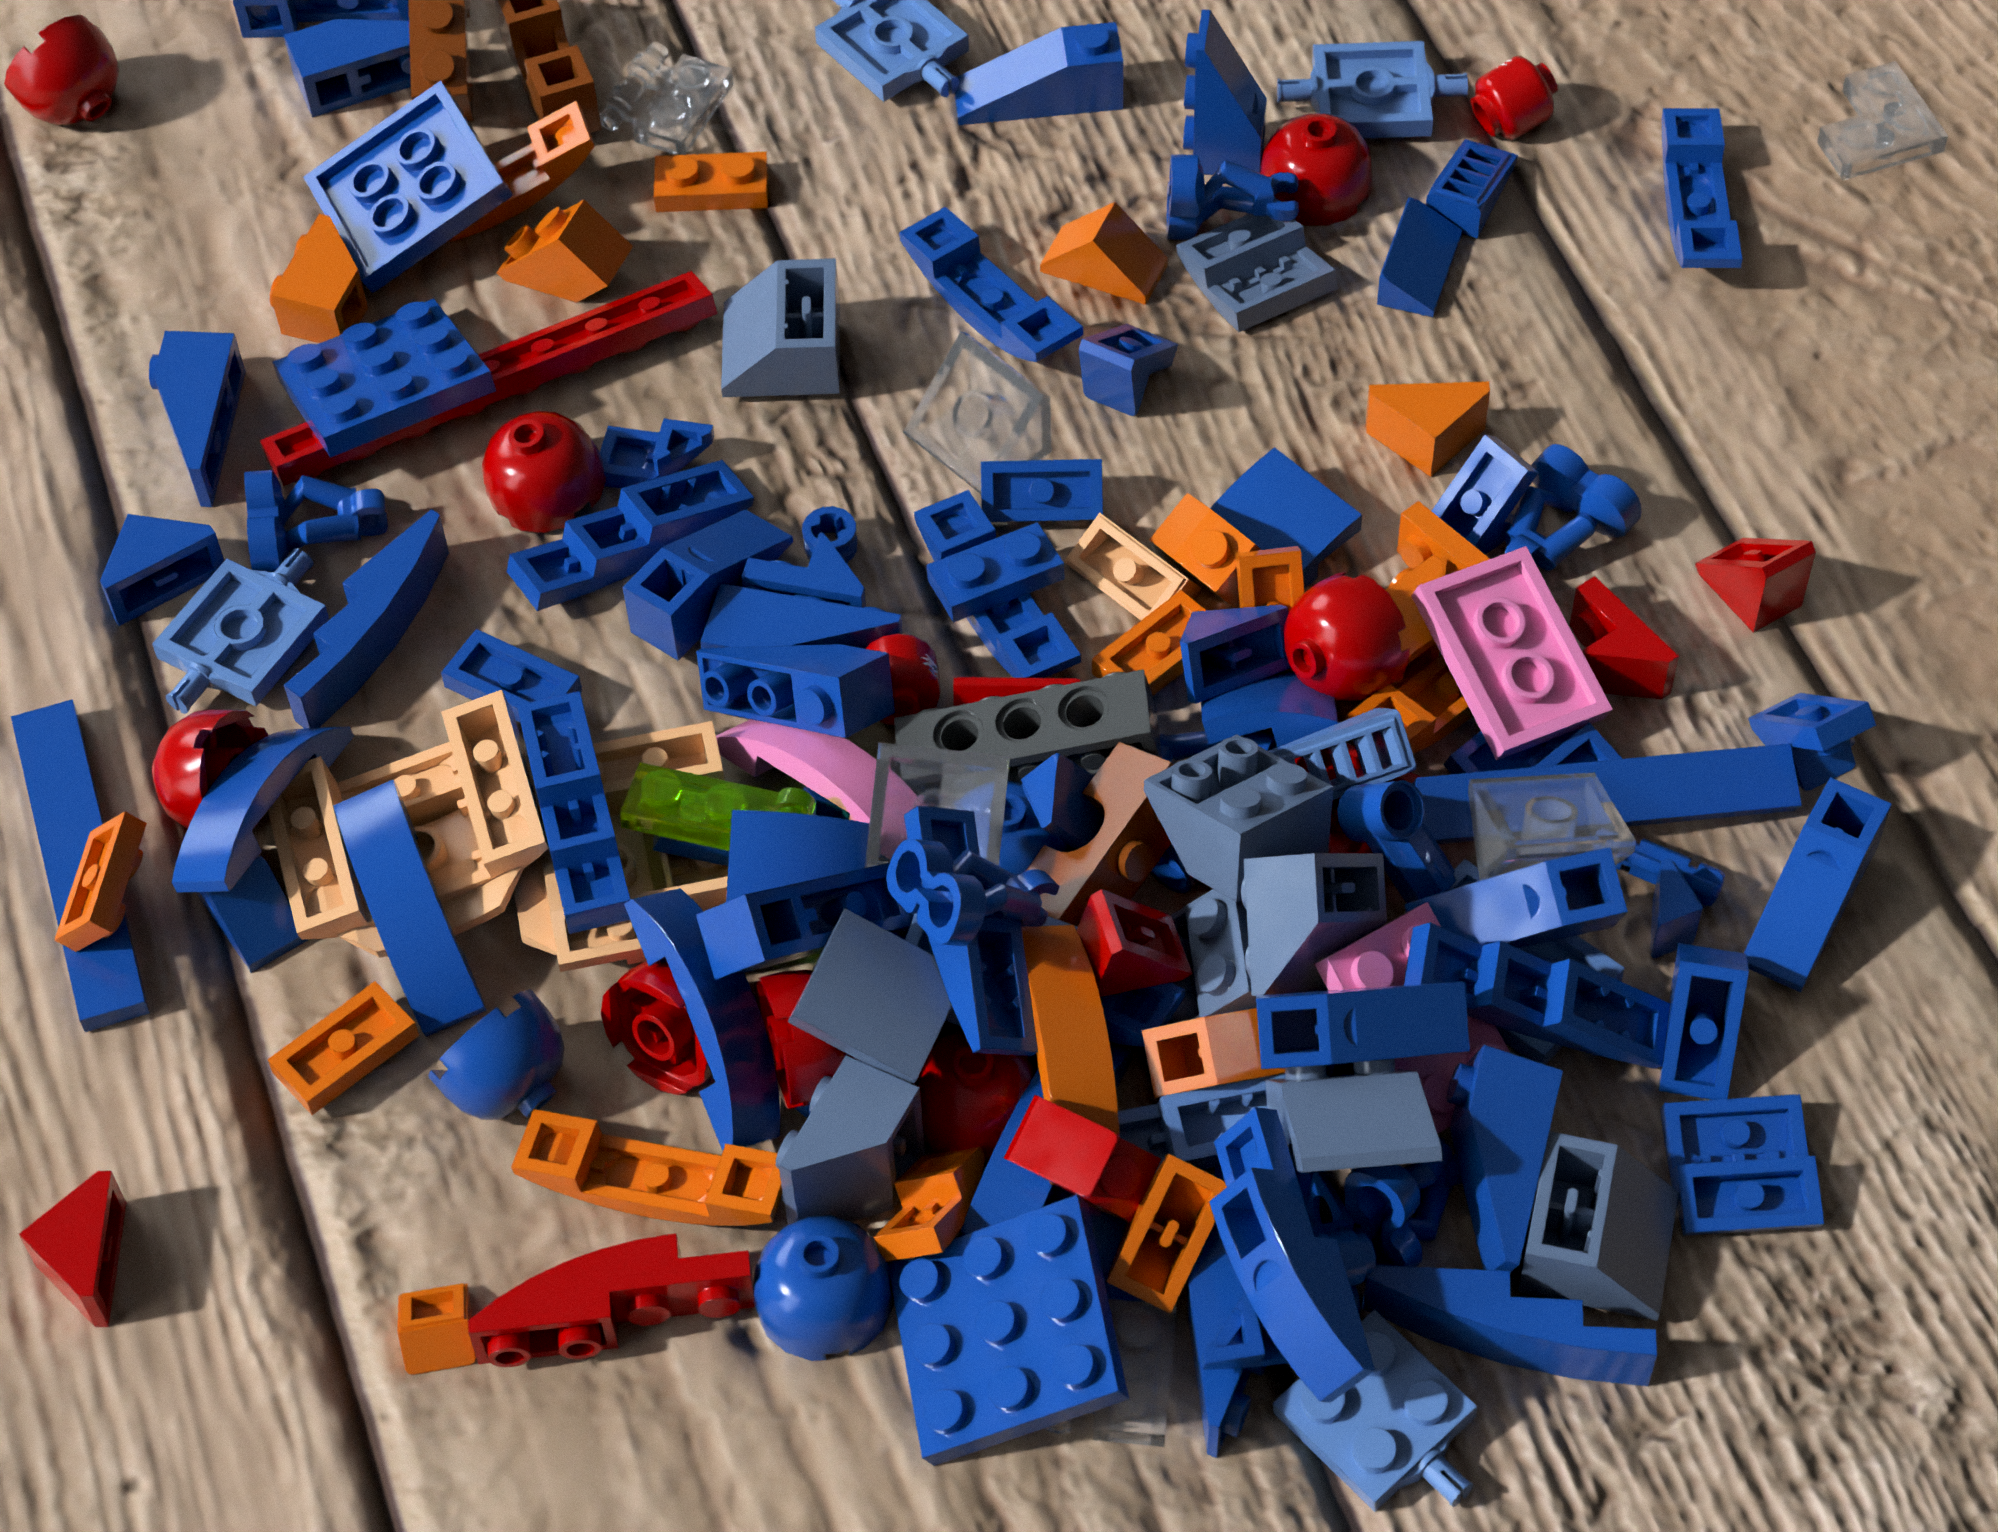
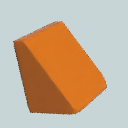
[397,1283,476,1375]

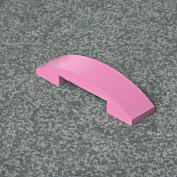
[716,719,922,861]

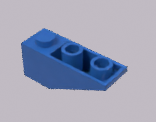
[1183,9,1267,175]
[622,509,793,661]
[700,583,903,649]
[696,644,895,738]
[1744,777,1892,993]
[1404,847,1628,948]
[1256,981,1470,1069]
[1186,1222,1267,1458]

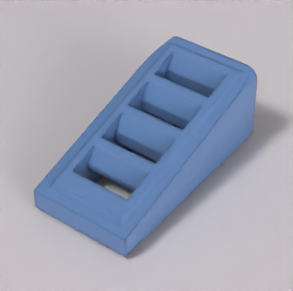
[1269,708,1417,800]

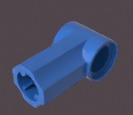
[1337,780,1457,903]

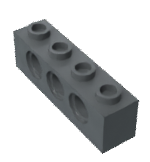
[894,669,1162,809]

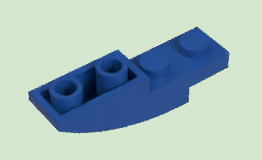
[1209,1107,1375,1403]

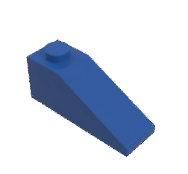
[283,19,411,117]
[954,22,1123,125]
[149,331,246,507]
[696,863,913,980]
[1446,1045,1563,1272]

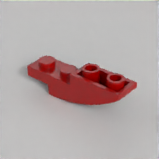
[468,1233,755,1367]

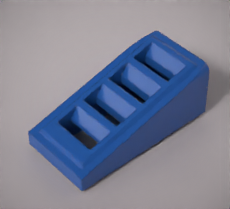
[1426,139,1518,239]

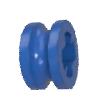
[802,506,858,563]

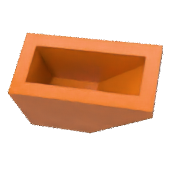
[1149,493,1261,608]

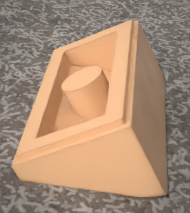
[1064,513,1202,620]

